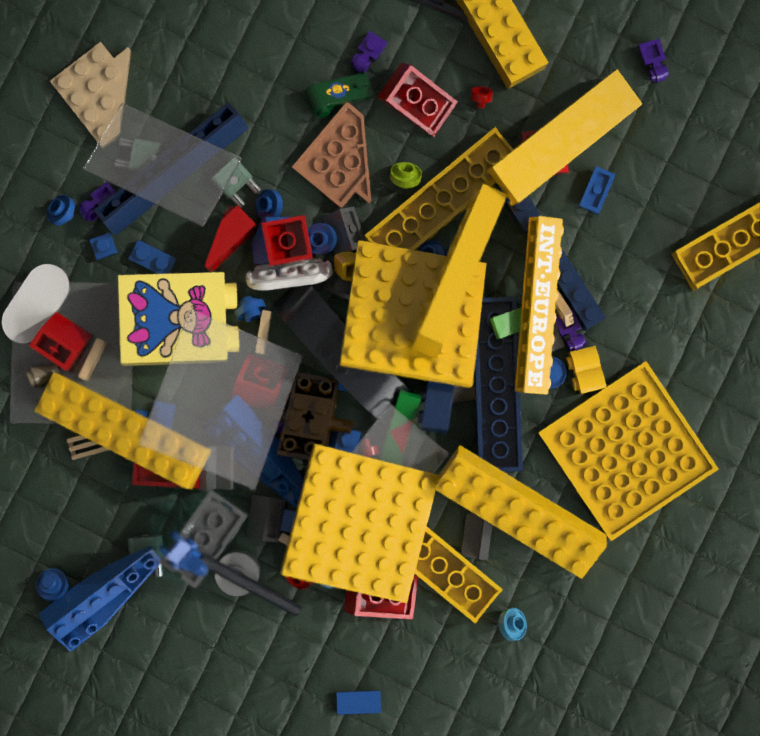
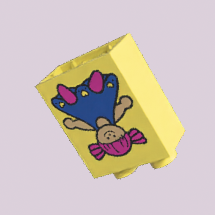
[118,272,239,366]

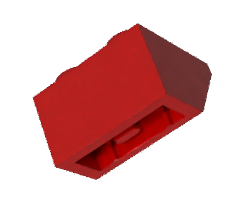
[29,312,93,371]

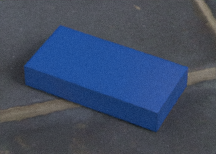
[337,690,381,715]

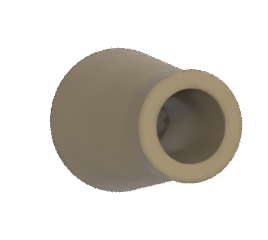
[26,363,60,387]

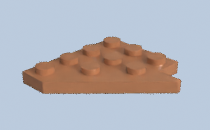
[292,103,371,209]

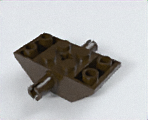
[265,372,354,461]

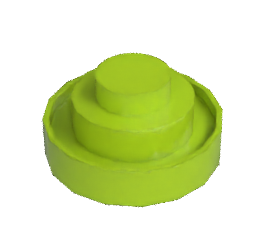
[390,162,422,189]

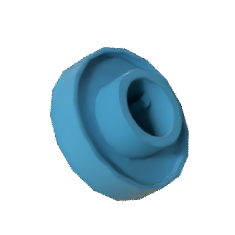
[499,608,527,641]

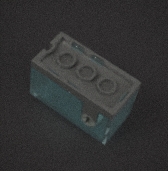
[159,490,250,588]

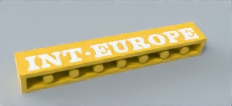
[515,216,564,394]

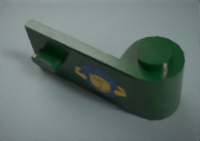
[305,72,375,118]

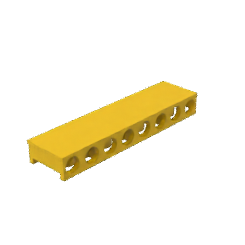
[486,69,642,206]
[364,127,513,251]
[671,203,760,291]
[415,526,503,623]

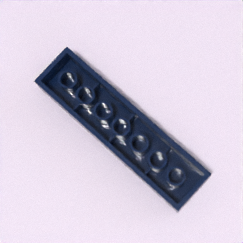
[474,297,523,472]

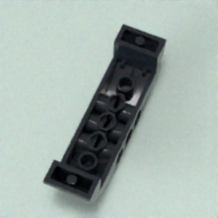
[274,284,421,427]

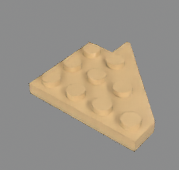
[50,42,131,149]

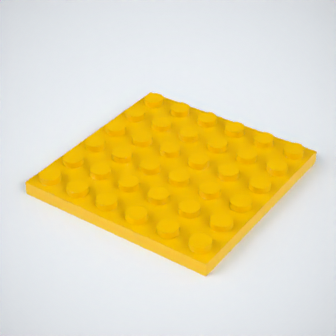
[340,240,486,388]
[538,361,718,541]
[280,444,440,603]

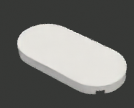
[246,258,333,290]
[2,264,70,343]

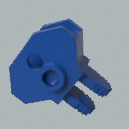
[158,531,208,576]

